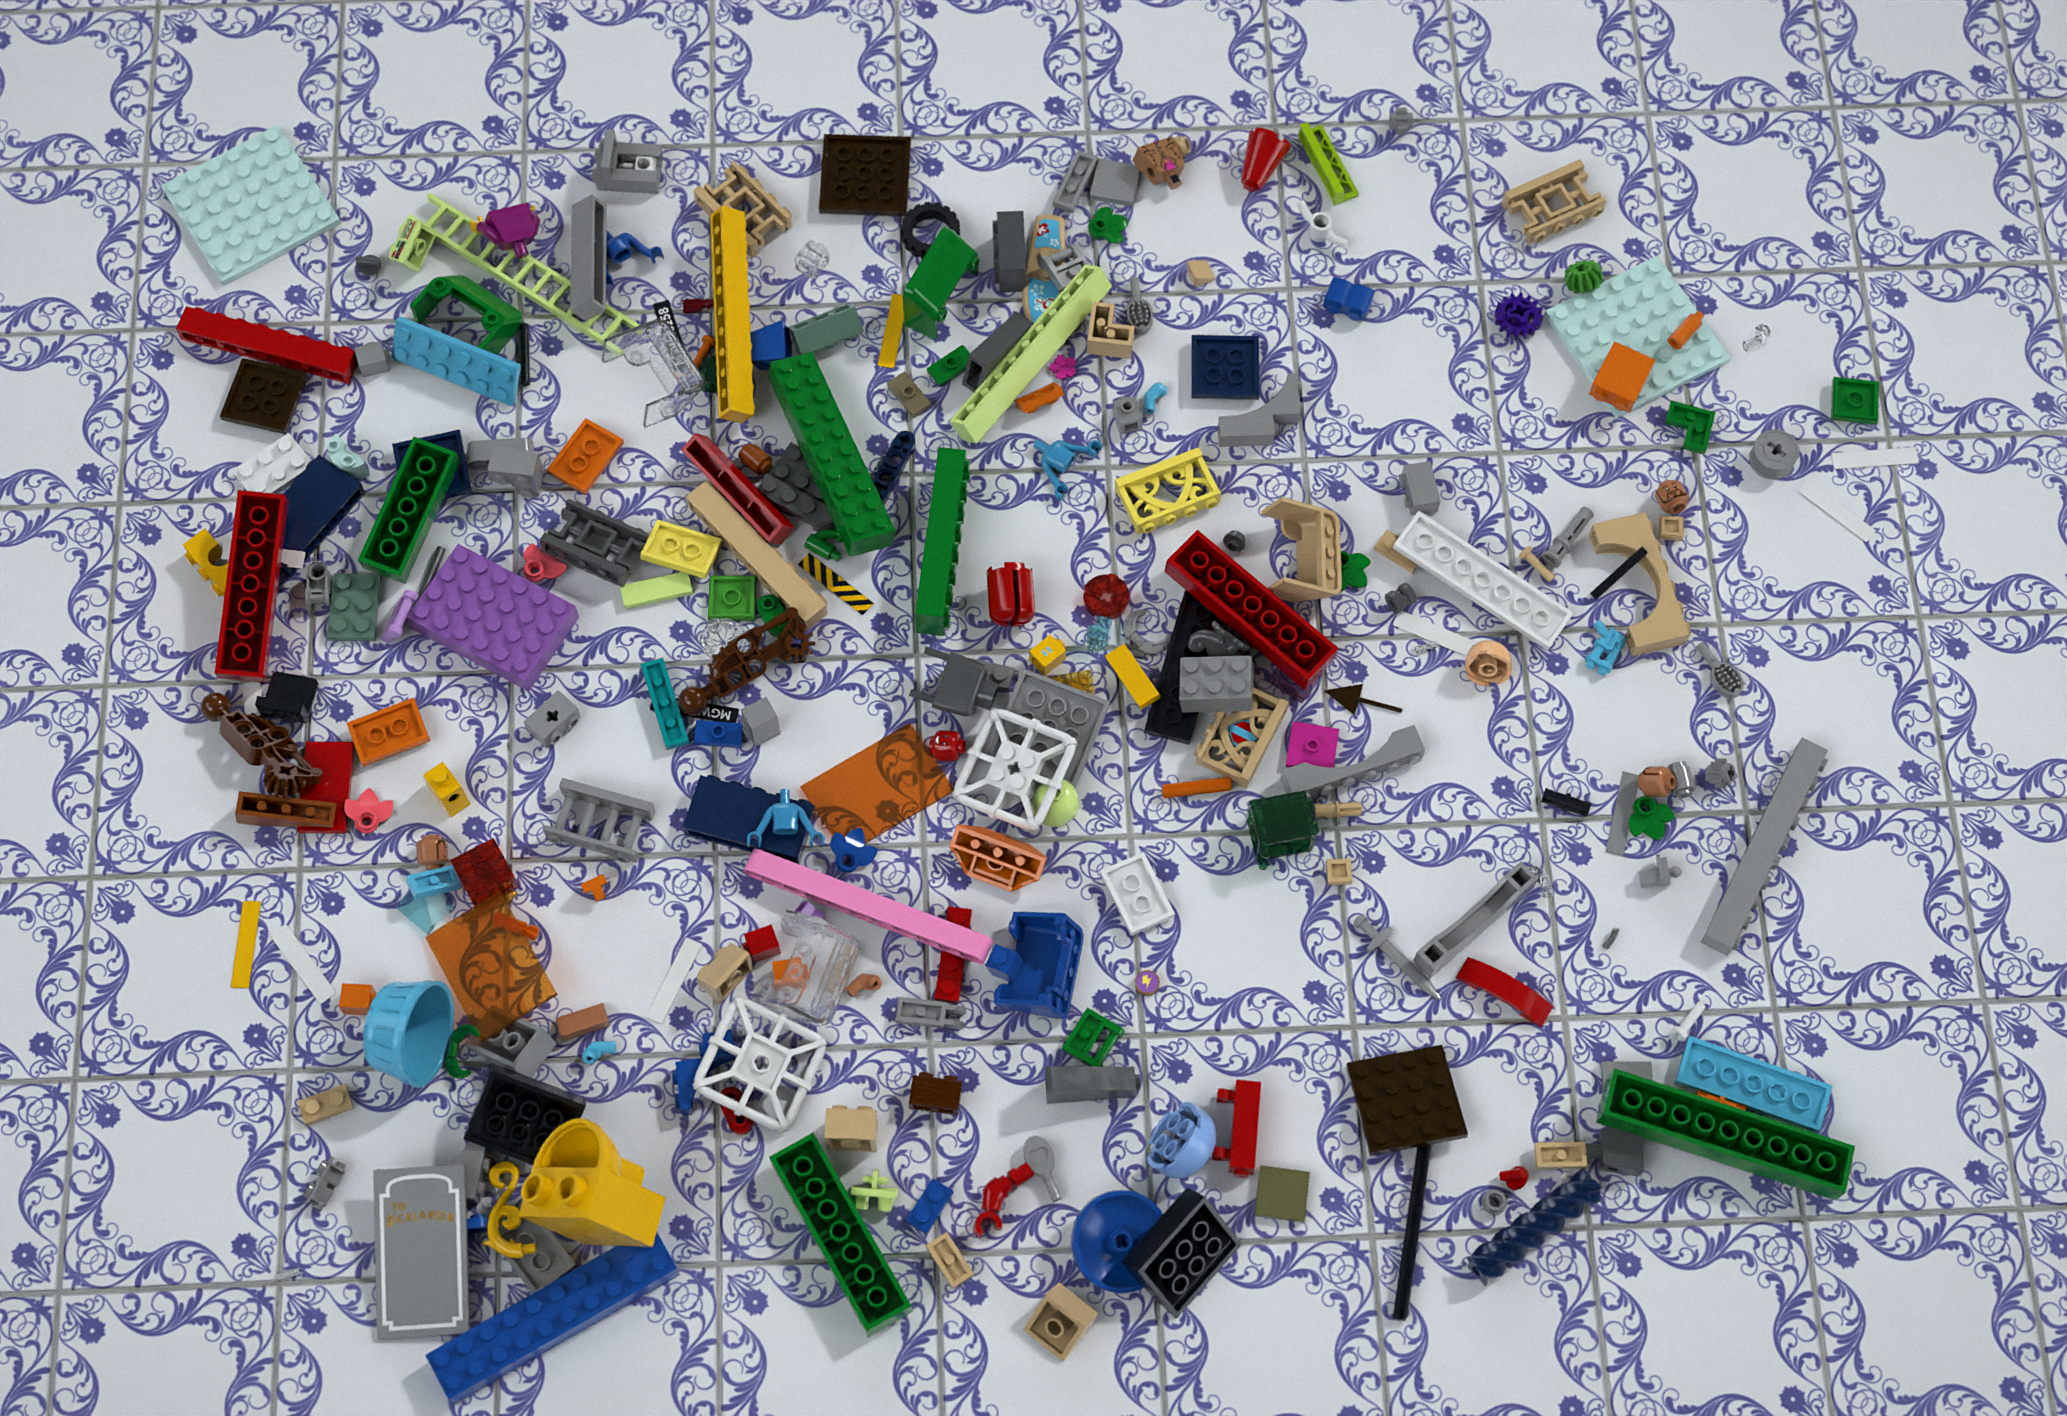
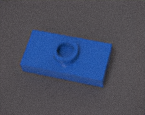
[694,720,743,748]

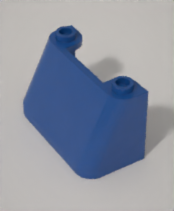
[994,912,1084,1019]

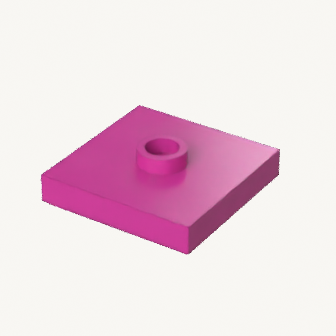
[1285,721,1339,768]

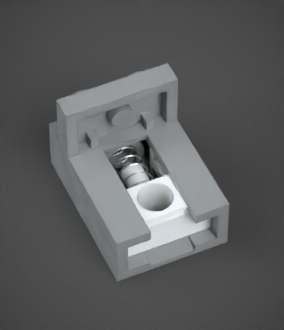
[592,129,663,194]

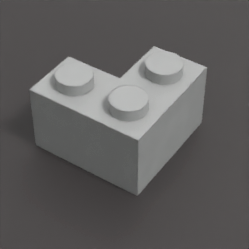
[487,446,544,497]

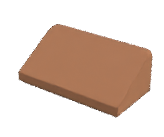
[556,1003,610,1041]

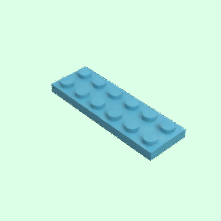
[391,316,521,406]
[1674,1036,1833,1133]

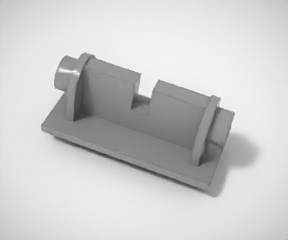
[303,1157,346,1211]

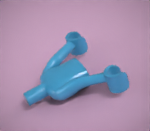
[1033,439,1102,501]
[747,789,825,847]

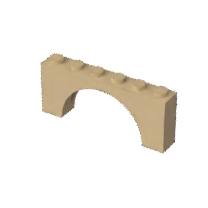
[1589,512,1691,656]

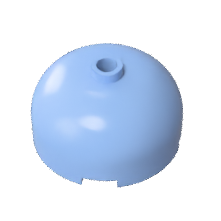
[1147,1102,1216,1179]

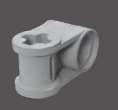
[305,561,332,607]

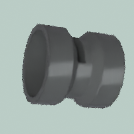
[1385,582,1417,614]

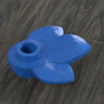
[830,828,878,873]

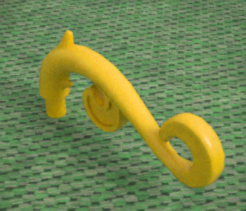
[483,1161,536,1258]

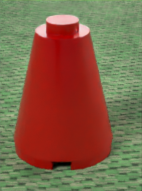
[1241,128,1291,192]

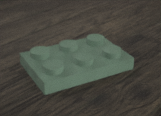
[327,573,382,641]

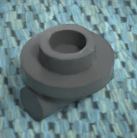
[356,255,381,276]

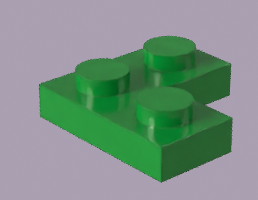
[1665,400,1715,455]

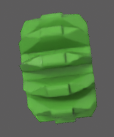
[1565,259,1603,294]

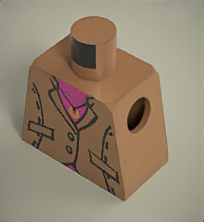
[1132,136,1185,190]

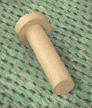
[1518,546,1555,583]

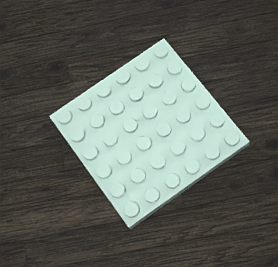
[161,125,341,286]
[1544,255,1731,419]

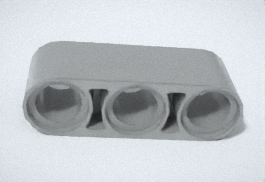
[467,438,534,470]

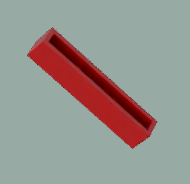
[681,433,795,545]

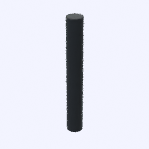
[520,323,530,386]
[1590,547,1648,600]

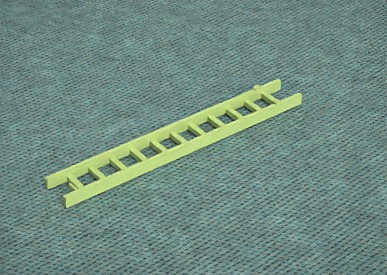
[408,193,642,356]

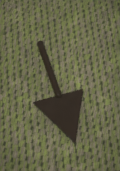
[1325,684,1402,716]

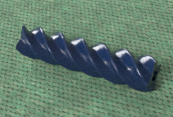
[1467,1169,1602,1287]

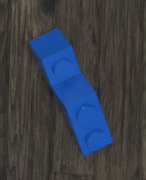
[672,1030,736,1116]

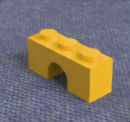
[182,529,229,597]

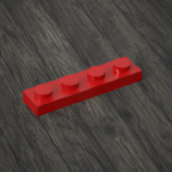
[934,906,972,1004]

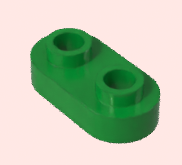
[757,594,790,638]

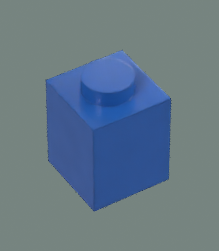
[985,944,1024,983]

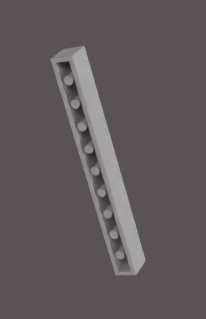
[1700,737,1828,956]

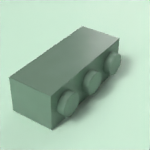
[788,302,864,355]

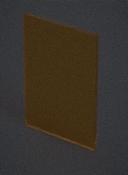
[800,723,954,844]
[425,891,558,1042]

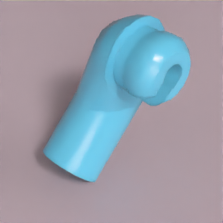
[1144,383,1168,414]
[582,1041,616,1065]

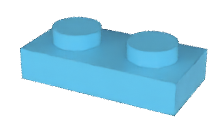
[406,865,462,900]

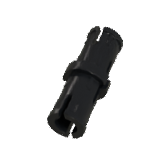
[1541,788,1592,817]

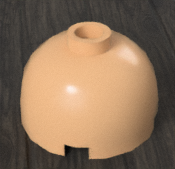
[1465,640,1512,686]

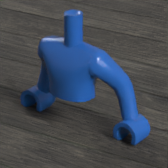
[606,230,664,286]

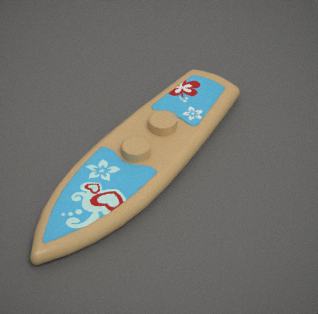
[1022,215,1066,323]

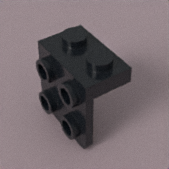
[255,672,319,724]

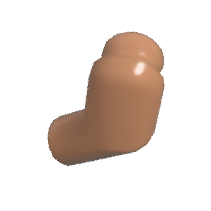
[845,974,882,998]

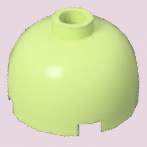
[1032,778,1079,827]

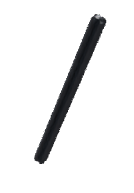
[1393,1145,1431,1321]

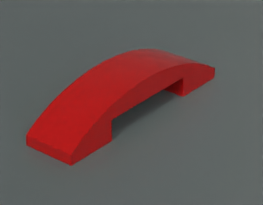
[1456,957,1553,1027]

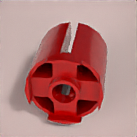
[986,562,1035,627]

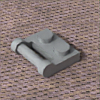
[1038,243,1090,292]

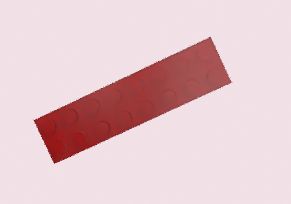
[214,490,289,683]
[1164,530,1339,690]

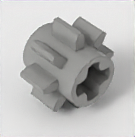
[1389,107,1413,135]
[1706,758,1736,788]

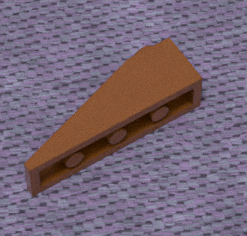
[235,791,337,827]

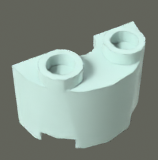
[327,434,370,480]

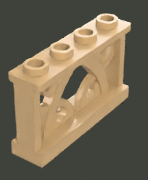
[1194,687,1289,789]

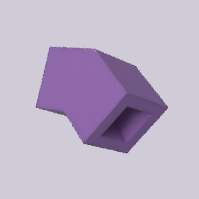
[794,901,825,930]

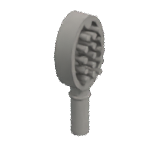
[1127,276,1153,334]
[1696,642,1744,698]
[1023,1136,1062,1202]

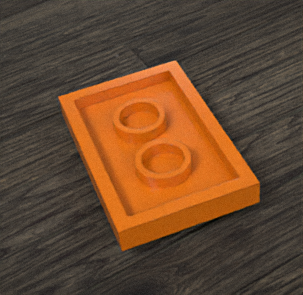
[547,418,624,495]
[346,697,431,767]

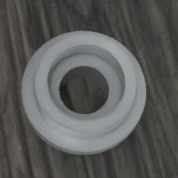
[1482,1189,1507,1215]

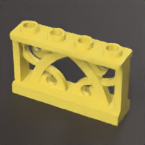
[1115,447,1221,534]

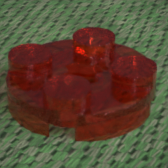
[1083,573,1130,620]

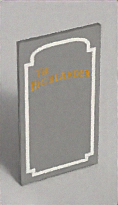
[373,1163,470,1340]

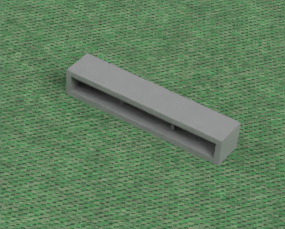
[570,195,607,321]

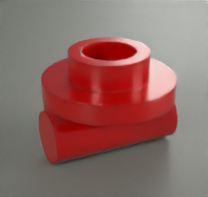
[1499,1166,1529,1190]

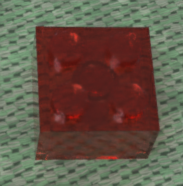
[450,838,519,909]

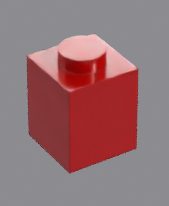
[742,924,781,963]

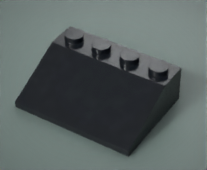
[463,1063,586,1165]
[1121,1187,1242,1319]

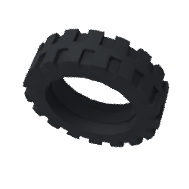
[901,202,960,260]

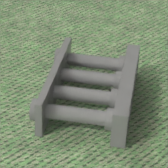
[543,778,655,863]

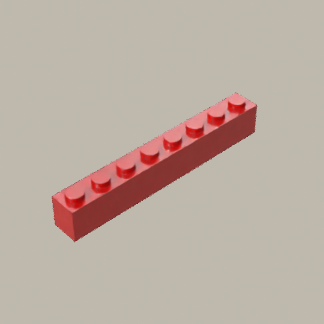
[176,306,358,384]

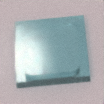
[396,892,455,935]

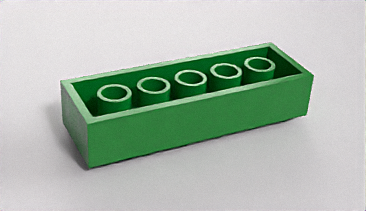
[358,437,460,584]

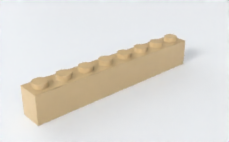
[686,480,828,631]

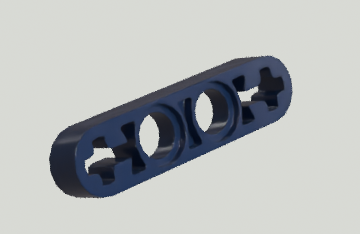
[872,431,916,505]

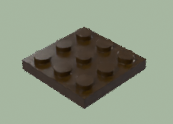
[220,358,308,435]

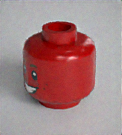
[929,730,966,762]

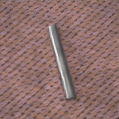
[412,546,446,608]

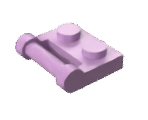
[380,590,418,644]

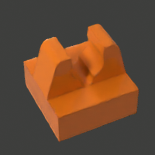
[581,874,607,902]

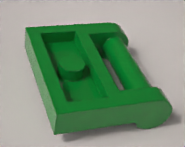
[1062,1007,1125,1066]

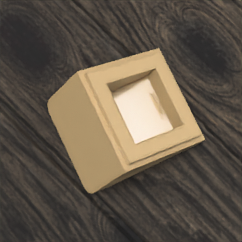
[1186,260,1215,287]

